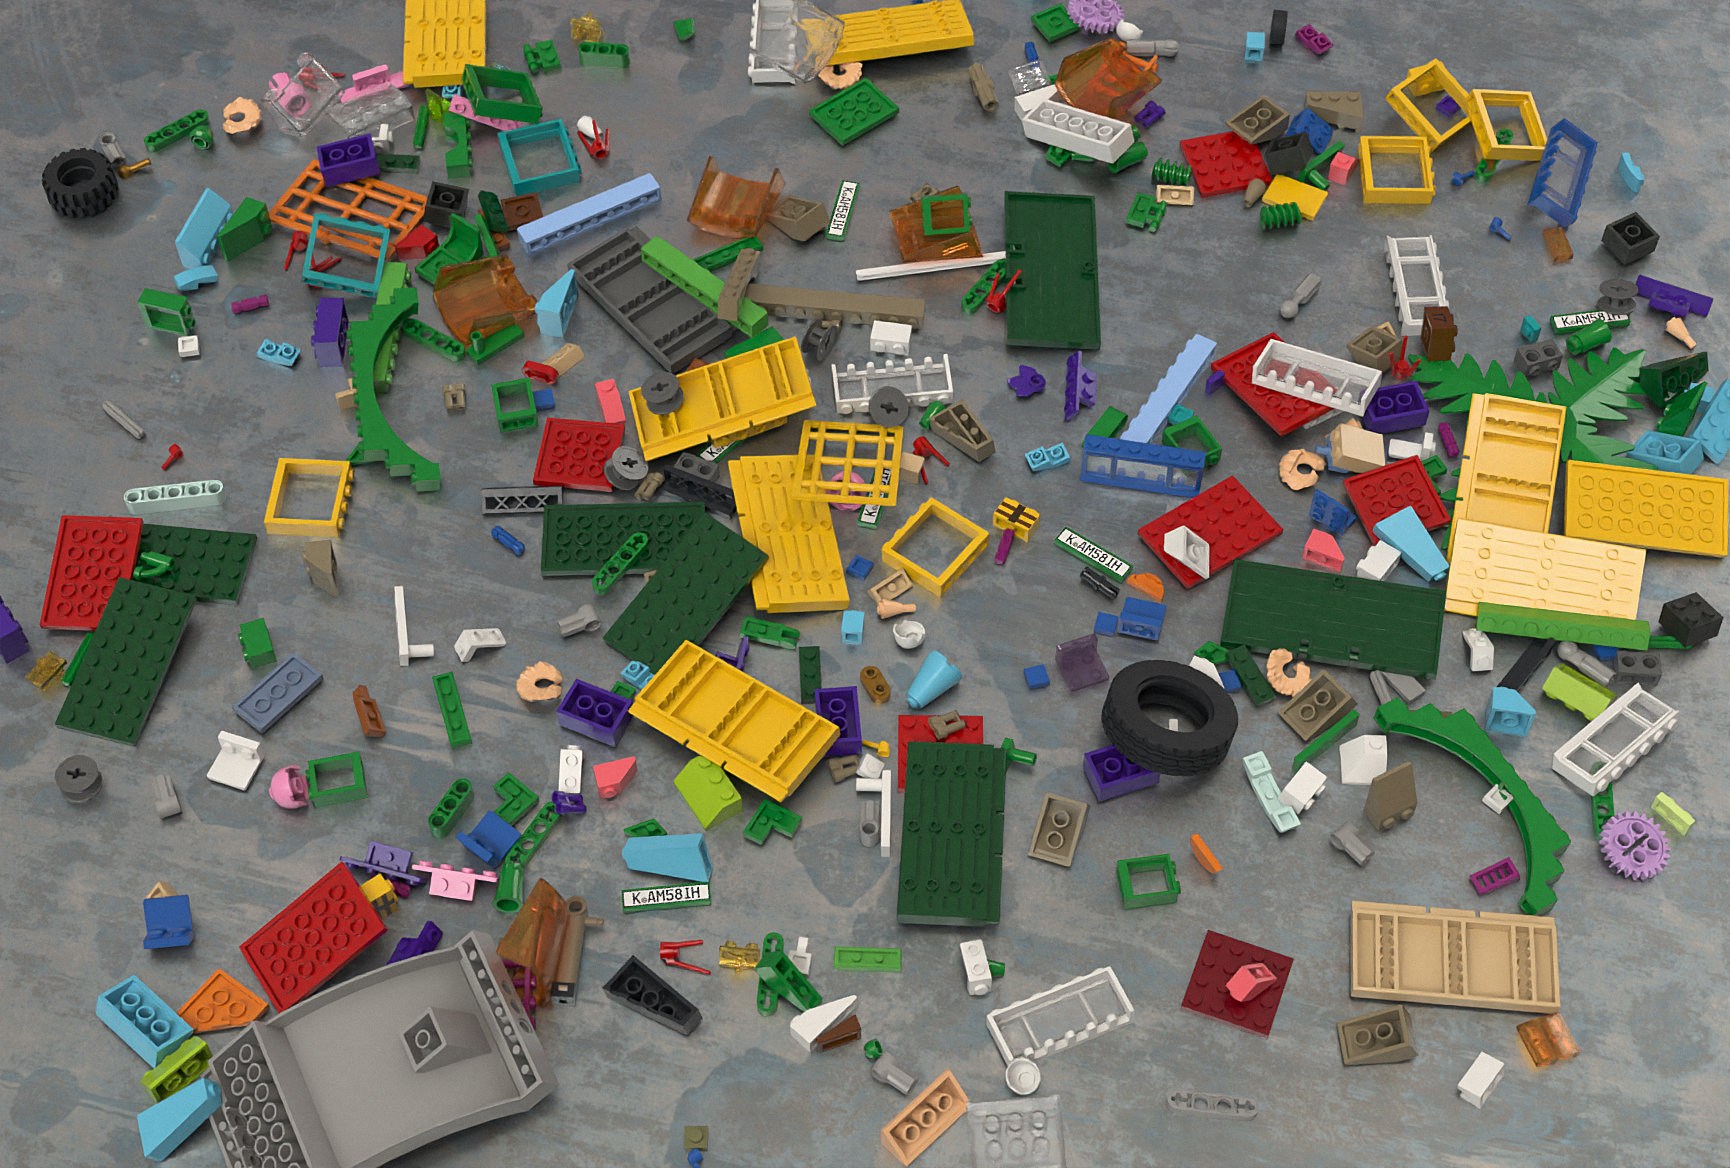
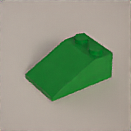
[217,197,273,262]
[1656,381,1708,437]

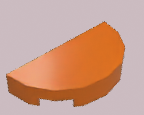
[1127,572,1164,603]
[1190,833,1223,874]

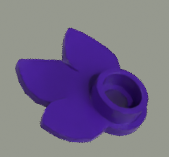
[1007,365,1046,397]

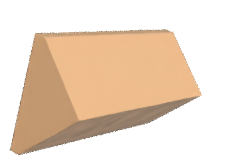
[881,1069,972,1167]

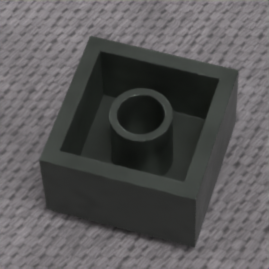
[1264,131,1313,175]
[423,181,469,228]
[1601,212,1660,265]
[1658,592,1724,647]

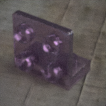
[1055,633,1109,692]

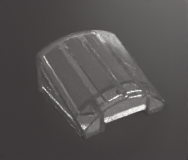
[748,0,845,84]

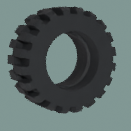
[42,148,118,218]

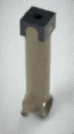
[550,896,604,1007]

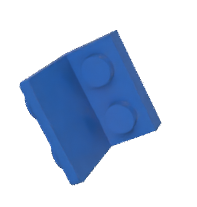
[1284,107,1334,155]
[1309,489,1357,536]
[1118,597,1166,641]
[455,811,522,869]
[143,894,194,949]

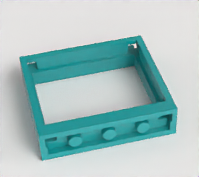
[498,119,582,196]
[301,213,390,299]

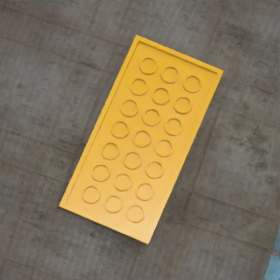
[1564,460,1728,558]

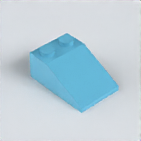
[535,269,579,338]
[1626,430,1704,475]

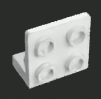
[207,731,265,790]

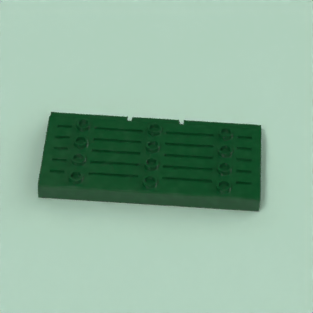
[897,741,1007,927]

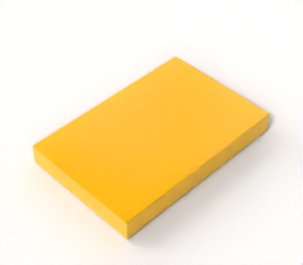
[1262,174,1329,221]

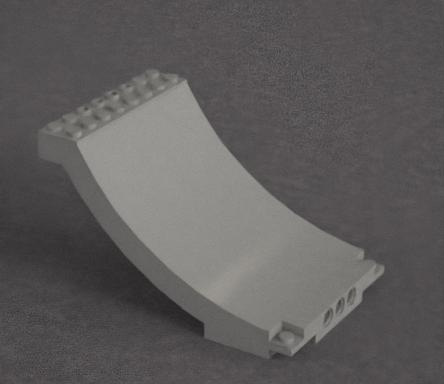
[200,930,559,1168]

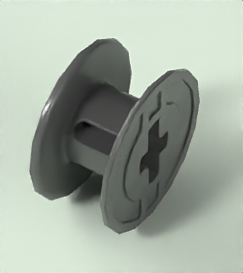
[1597,279,1639,315]
[801,318,838,361]
[641,372,684,415]
[868,386,909,427]
[604,446,648,490]
[55,755,103,803]

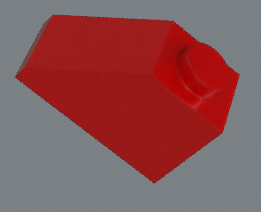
[394,224,439,260]

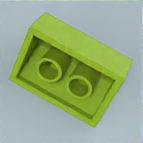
[1542,663,1618,721]
[673,755,743,831]
[139,1036,213,1104]

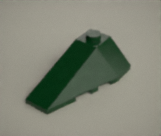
[1639,352,1709,408]

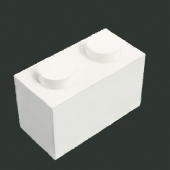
[870,321,912,355]
[1356,540,1401,581]
[1278,761,1327,815]

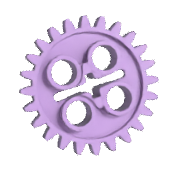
[1067,0,1124,33]
[1599,811,1671,881]

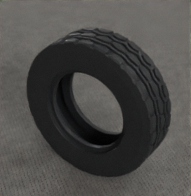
[1101,660,1238,777]

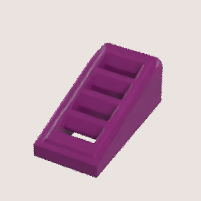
[1470,857,1520,896]

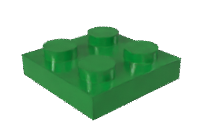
[1031,3,1080,42]

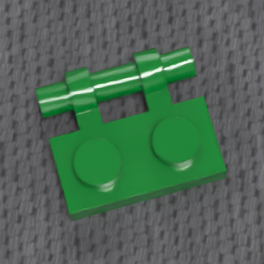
[523,39,561,73]
[1126,192,1167,232]

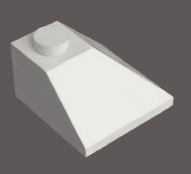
[1164,526,1209,579]
[1339,735,1387,785]

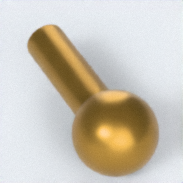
[117,158,152,178]

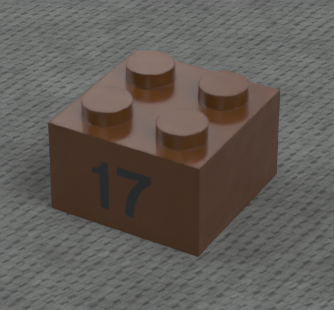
[1420,306,1458,361]

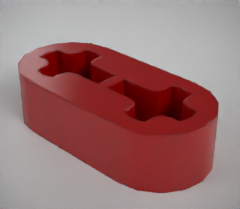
[521,361,559,385]

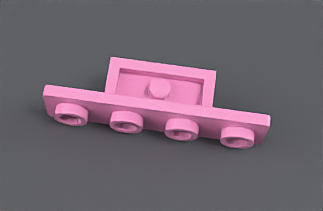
[338,64,411,107]
[449,94,522,131]
[412,860,500,901]

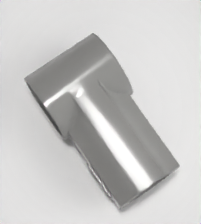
[99,132,127,169]
[557,604,602,637]
[152,774,182,818]
[859,801,880,847]
[1330,822,1375,865]
[870,1052,919,1095]

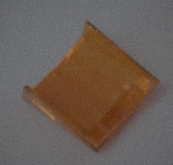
[1054,37,1162,119]
[687,156,786,238]
[889,185,983,263]
[433,254,538,346]
[496,878,569,1008]

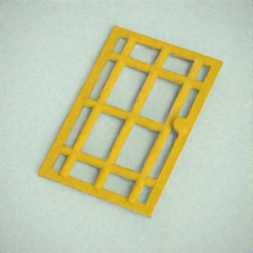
[791,420,904,506]

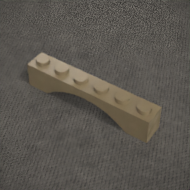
[718,248,760,321]

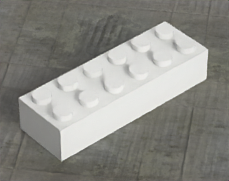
[1022,98,1134,164]

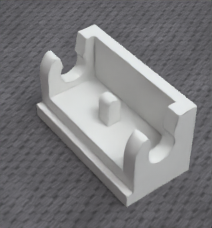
[1458,1052,1505,1109]

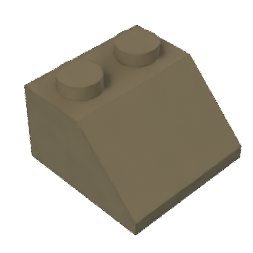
[1347,326,1402,373]
[302,540,338,597]

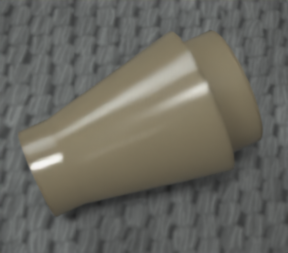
[1242,179,1266,207]

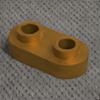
[860,666,891,704]

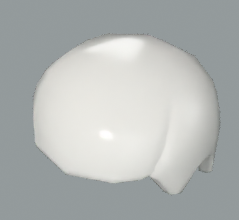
[1116,19,1143,42]
[893,620,926,649]
[1005,1058,1041,1095]

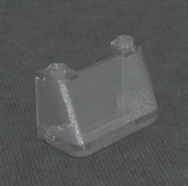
[261,52,345,137]

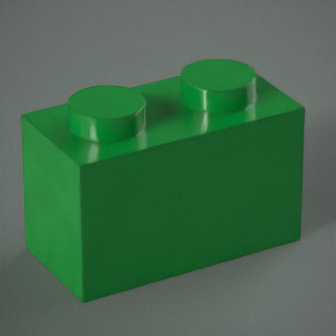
[238,618,277,669]

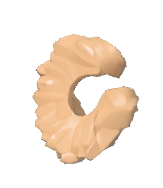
[817,62,863,91]
[223,97,262,134]
[1279,449,1327,490]
[1266,648,1312,697]
[516,661,563,703]

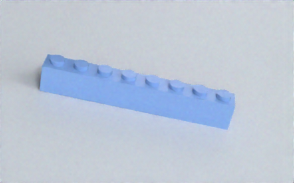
[517,173,662,255]
[1120,334,1217,444]

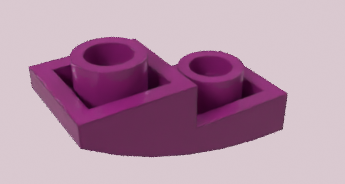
[1295,24,1334,55]

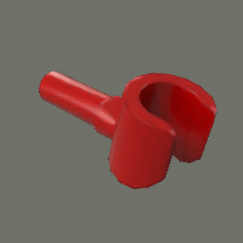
[161,444,183,470]

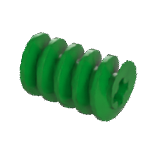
[1151,157,1192,187]
[1259,202,1301,230]

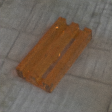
[1543,227,1574,261]

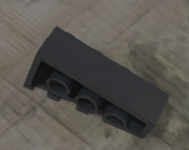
[602,955,703,1035]

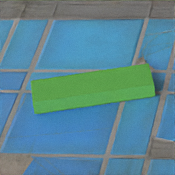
[834,946,902,972]

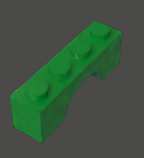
[443,112,473,179]

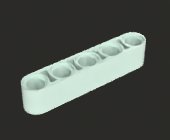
[124,480,226,515]

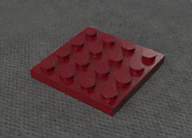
[1180,930,1294,1040]

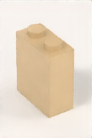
[1330,423,1385,473]

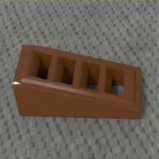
[816,1014,862,1053]

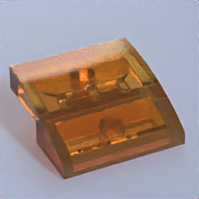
[1516,1012,1581,1067]

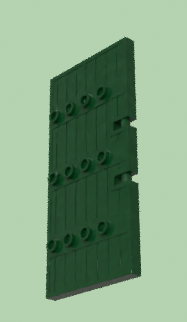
[1004,191,1101,350]
[1220,559,1447,680]

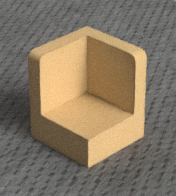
[335,378,356,410]
[899,452,924,484]

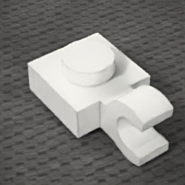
[788,937,812,978]

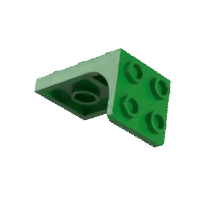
[414,213,484,290]

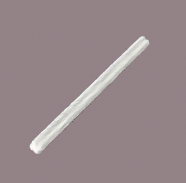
[856,251,1005,281]

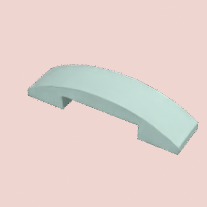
[1242,751,1301,833]

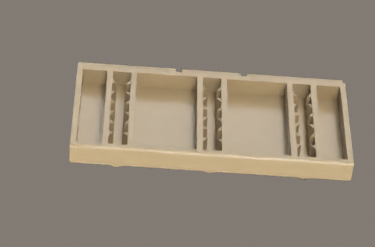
[1350,900,1560,1014]

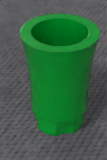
[1106,142,1148,173]
[1566,318,1612,355]
[492,862,524,914]

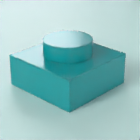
[1520,315,1541,343]
[1167,404,1195,425]

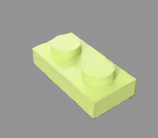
[1651,792,1695,836]

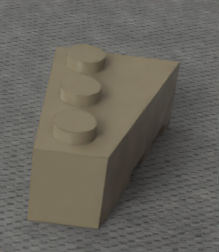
[1304,91,1364,133]
[929,399,996,462]

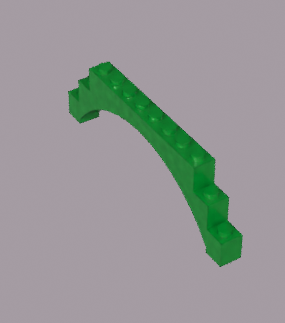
[346,288,441,492]
[1373,697,1572,916]

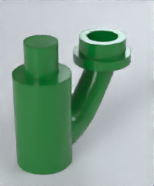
[133,551,176,582]

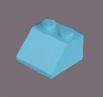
[1484,687,1536,737]

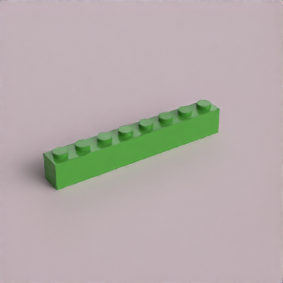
[641,236,768,338]
[373,262,412,393]
[1476,601,1651,651]

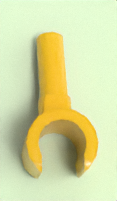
[862,739,890,758]

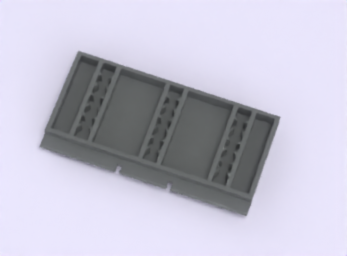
[567,226,738,374]

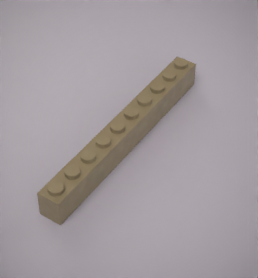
[744,284,925,329]

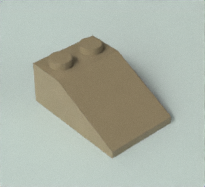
[1225,95,1290,144]
[763,195,830,241]
[1278,669,1358,742]
[1363,761,1417,831]
[1028,792,1091,867]
[1337,1004,1419,1065]

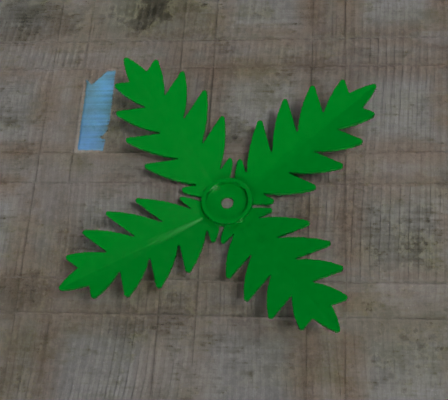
[1408,347,1658,551]

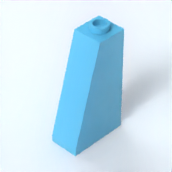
[1372,505,1450,582]
[622,833,713,882]
[137,1078,222,1162]

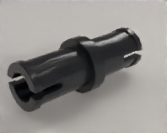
[1080,566,1120,600]

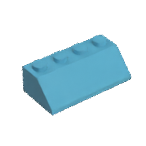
[175,188,234,269]
[96,975,194,1068]

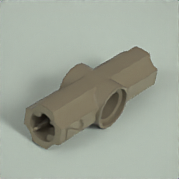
[968,62,999,112]

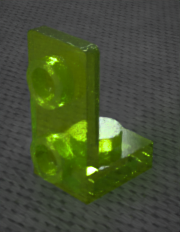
[425,89,451,124]

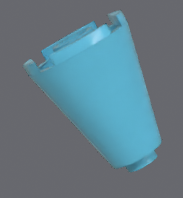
[906,650,963,709]

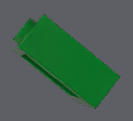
[921,192,972,235]
[137,288,196,336]
[491,378,539,433]
[1162,415,1222,475]
[305,751,368,808]
[1116,854,1181,910]

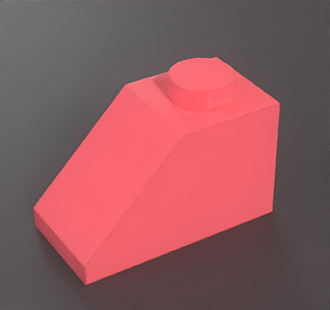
[1328,152,1359,185]
[595,379,626,424]
[1302,528,1345,572]
[593,756,638,798]
[1225,963,1277,1002]

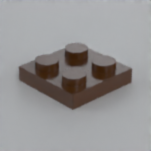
[500,192,543,231]

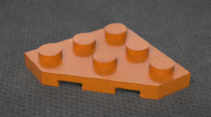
[176,968,270,1034]

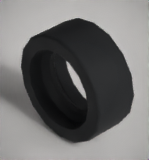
[1269,10,1288,44]

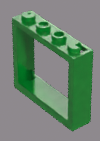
[461,64,543,124]

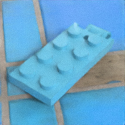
[1688,379,1730,464]

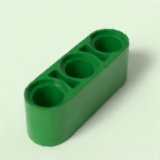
[578,41,630,68]
[1081,406,1128,448]
[428,778,474,839]

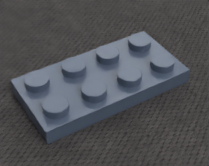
[232,652,324,734]

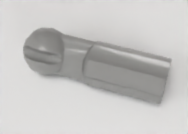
[1126,39,1179,57]
[1280,273,1322,319]
[1557,641,1617,688]

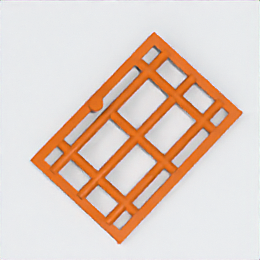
[269,159,428,262]

